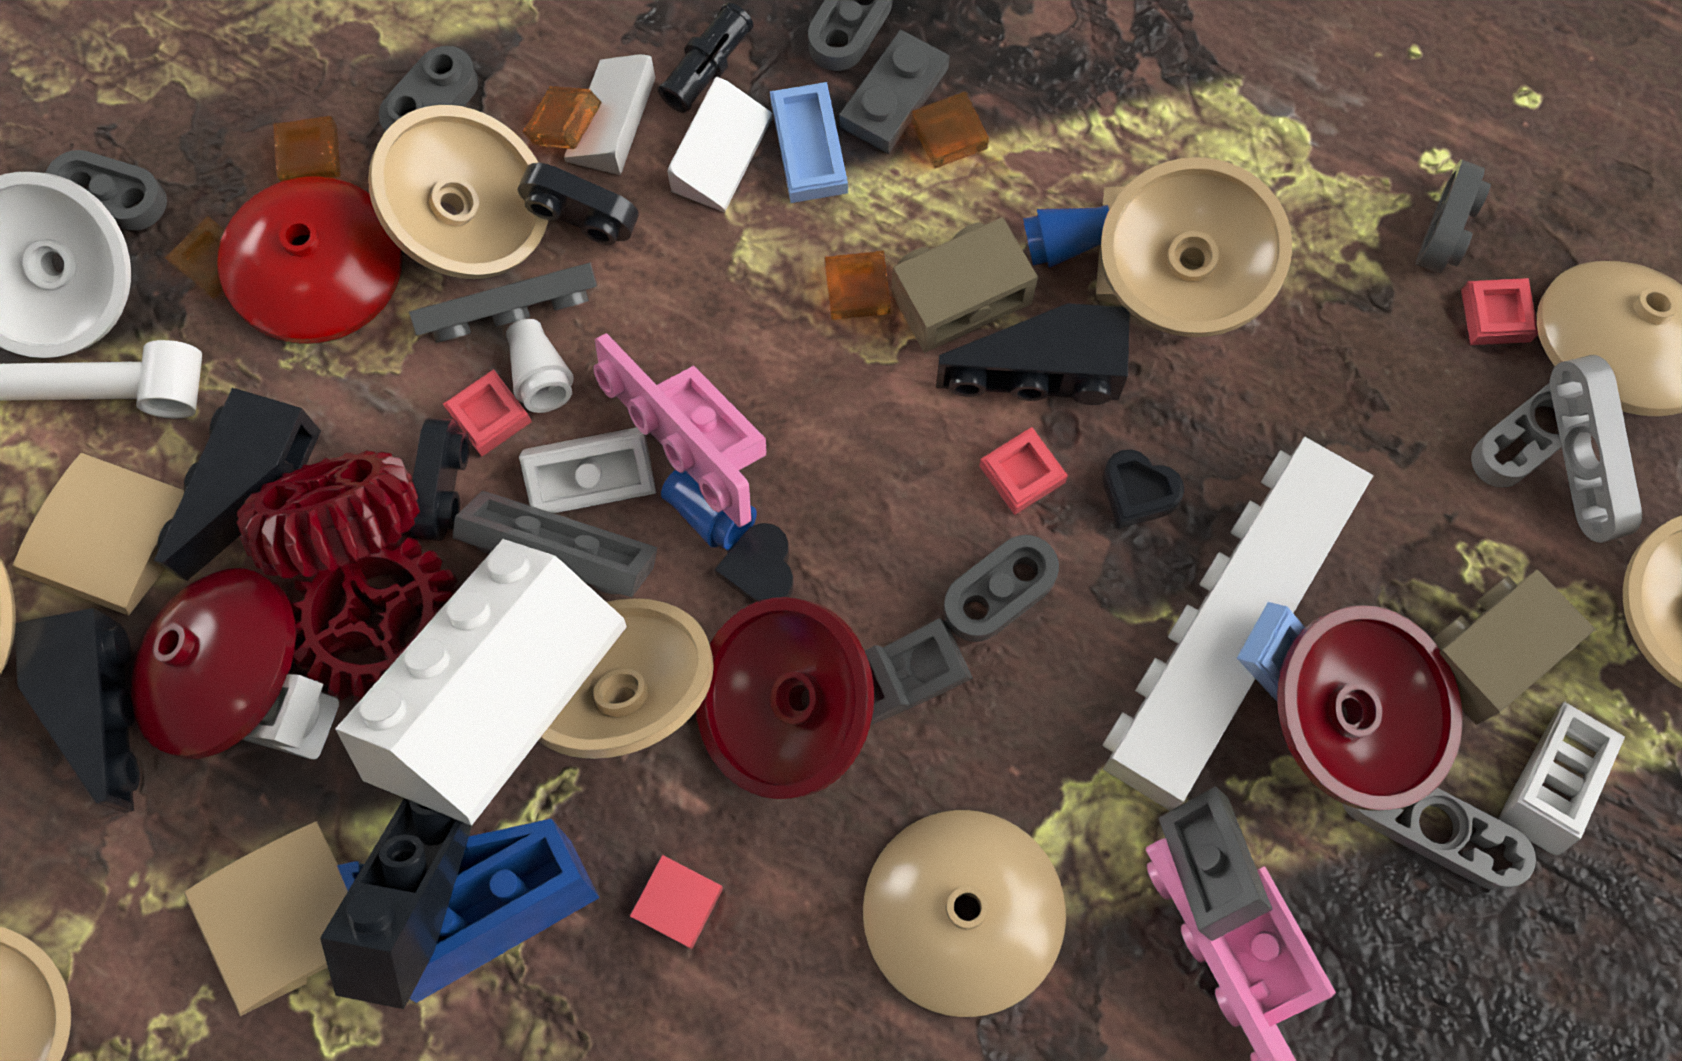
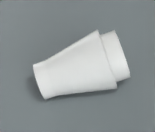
[506,319,574,413]

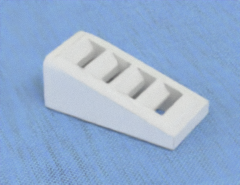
[1499,702,1625,855]

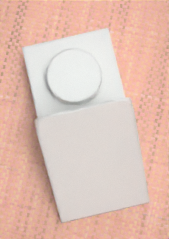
[242,674,339,759]

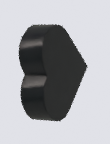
[1102,449,1184,529]
[715,523,794,603]

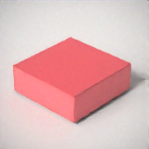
[1461,278,1538,345]
[443,369,532,457]
[979,427,1068,515]
[630,855,723,949]

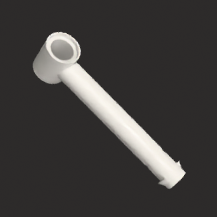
[0,340,202,419]

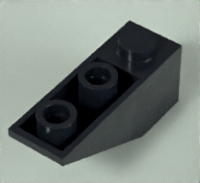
[936,303,1130,405]
[154,387,321,581]
[15,608,140,813]
[320,798,472,1009]

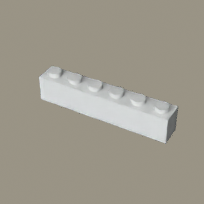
[1102,437,1374,811]

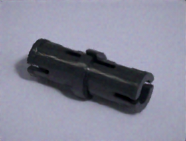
[658,2,754,113]

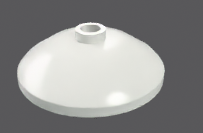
[0,172,131,358]

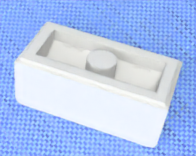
[564,54,656,175]
[668,77,773,212]
[519,427,656,513]

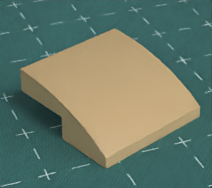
[12,453,184,616]
[184,821,348,1016]

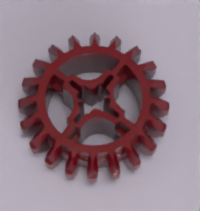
[237,450,420,578]
[290,537,457,703]

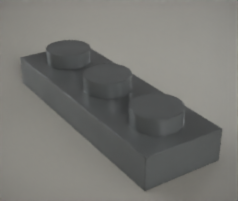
[409,262,598,343]
[452,490,658,598]

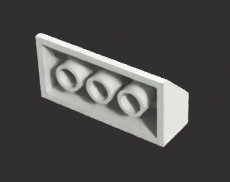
[336,539,626,826]

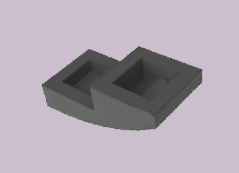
[865,618,973,725]

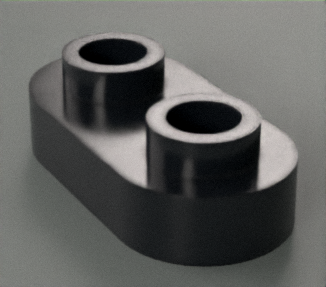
[517,163,639,245]
[410,418,469,541]

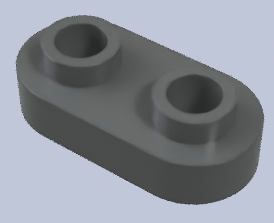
[808,0,892,71]
[379,46,478,132]
[46,150,167,230]
[1416,159,1491,274]
[943,535,1059,642]

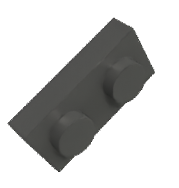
[839,29,950,154]
[1158,786,1273,941]

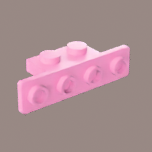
[594,333,766,527]
[1146,838,1336,1061]

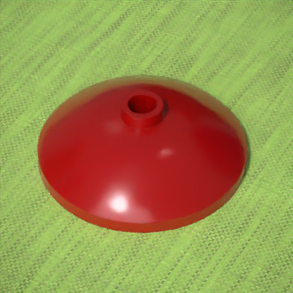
[217,176,403,344]

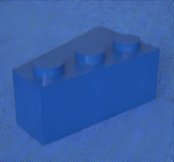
[337,819,599,1003]

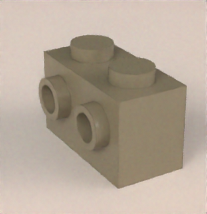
[892,217,1038,353]
[1432,569,1596,725]

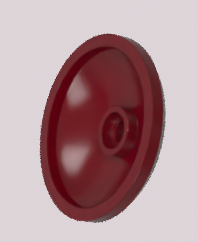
[131,568,296,759]
[696,597,874,799]
[1277,605,1462,811]

